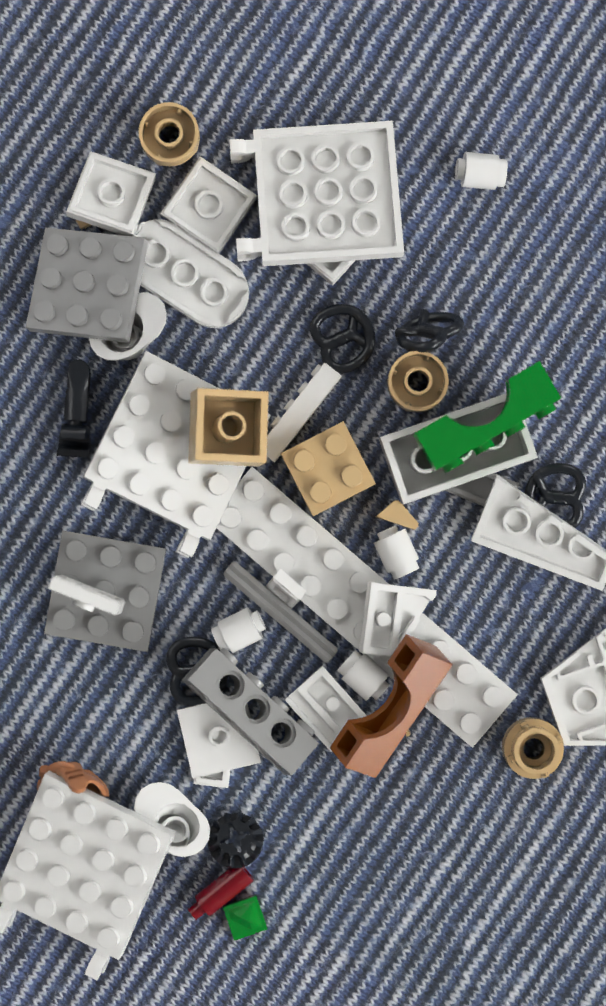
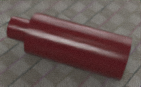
[188,867,254,920]

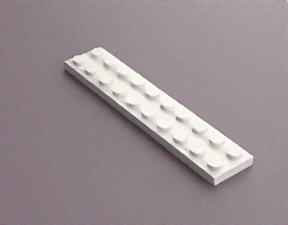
[217,467,518,748]

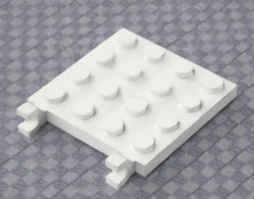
[229,121,404,266]
[81,351,271,558]
[0,771,176,980]

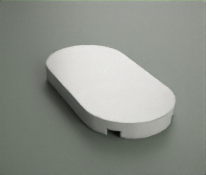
[134,219,249,328]

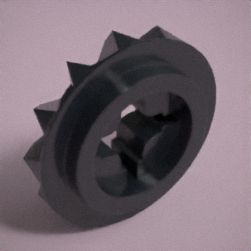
[208,811,264,868]

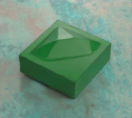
[223,894,268,941]

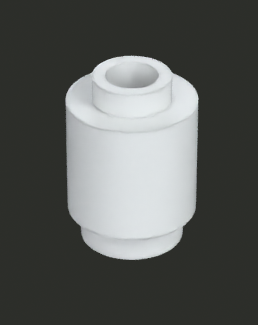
[455,152,508,190]
[374,525,419,580]
[211,607,266,653]
[337,649,390,701]

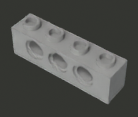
[182,648,319,776]

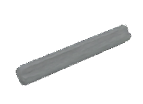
[224,562,338,663]

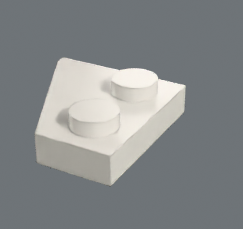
[359,582,437,656]

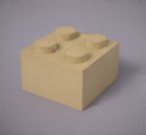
[188,388,268,467]
[281,421,376,517]

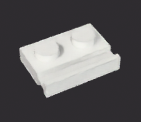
[285,665,367,753]

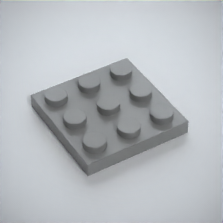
[25,227,148,343]
[44,530,166,652]

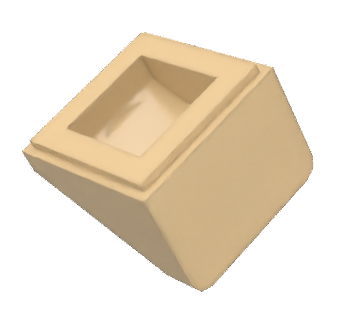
[375,500,419,530]

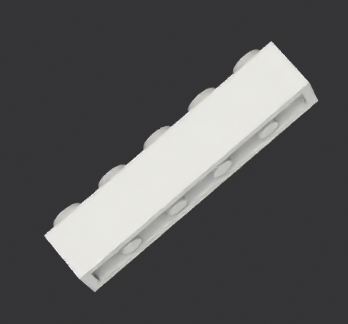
[267,363,342,463]

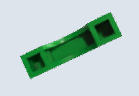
[413,361,561,474]

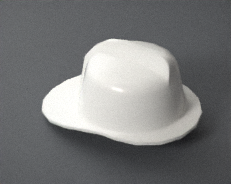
[89,292,167,361]
[134,782,210,857]

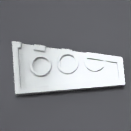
[471,475,606,591]

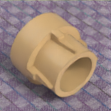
[139,102,200,166]
[387,351,449,412]
[502,717,564,779]

